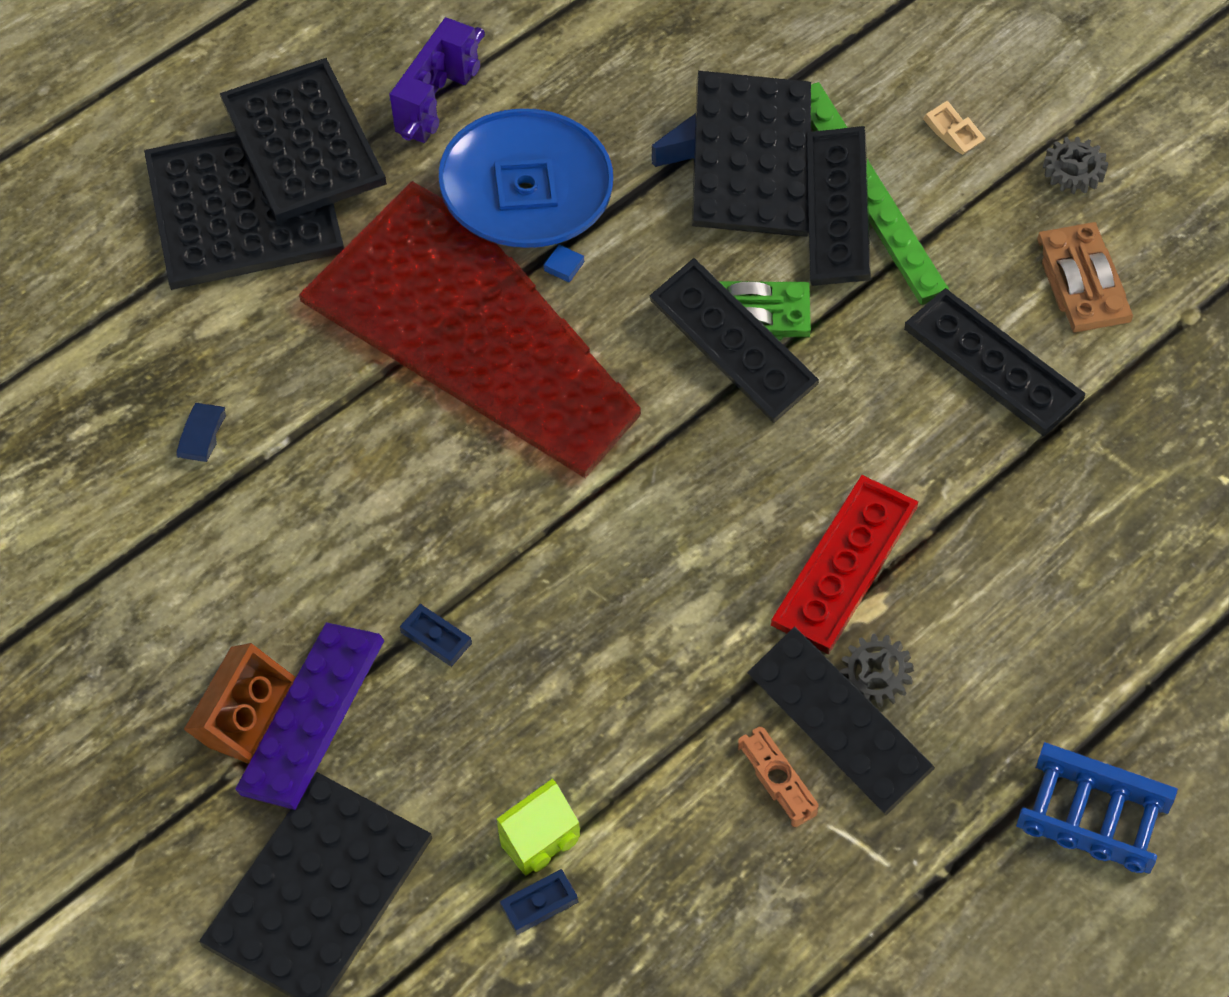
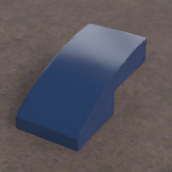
[176,403,226,462]

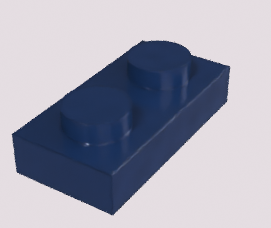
[400,604,472,667]
[500,869,579,935]

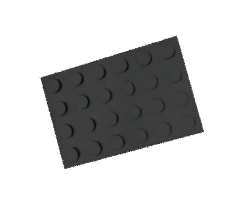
[220,58,387,222]
[692,70,811,237]
[199,772,432,997]

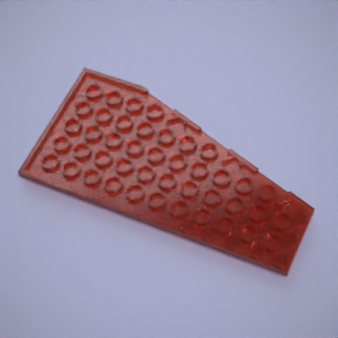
[299,181,641,479]

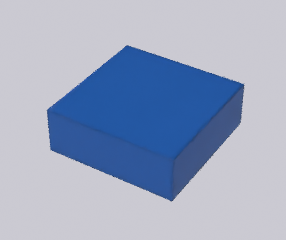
[544,245,585,283]

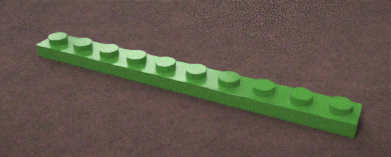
[811,82,949,306]

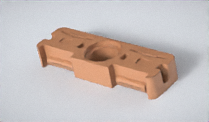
[738,727,818,827]

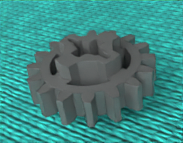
[1043,137,1108,194]
[840,634,914,707]

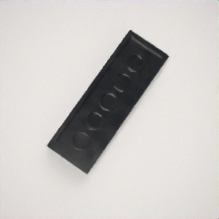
[807,126,871,286]
[650,258,819,423]
[904,288,1086,437]
[747,626,935,815]

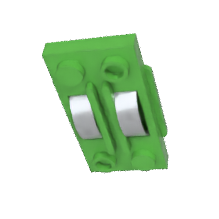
[719,281,811,341]

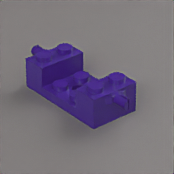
[389,17,485,143]

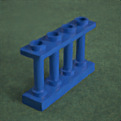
[1016,742,1178,874]

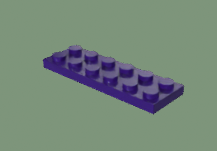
[235,622,384,810]

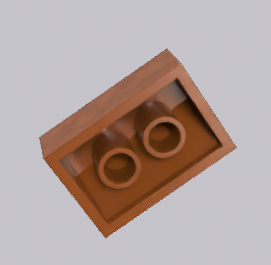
[184,643,296,764]

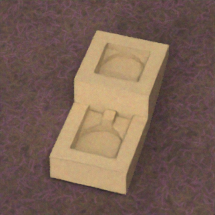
[923,100,986,155]

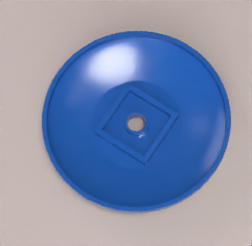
[439,109,613,248]

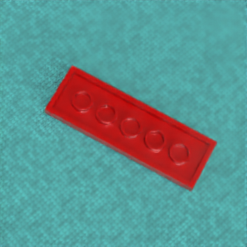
[771,475,919,655]

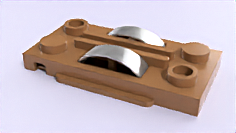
[1037,222,1133,333]

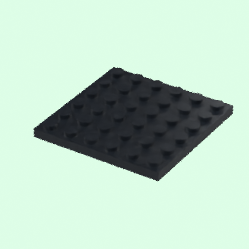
[144,131,345,290]

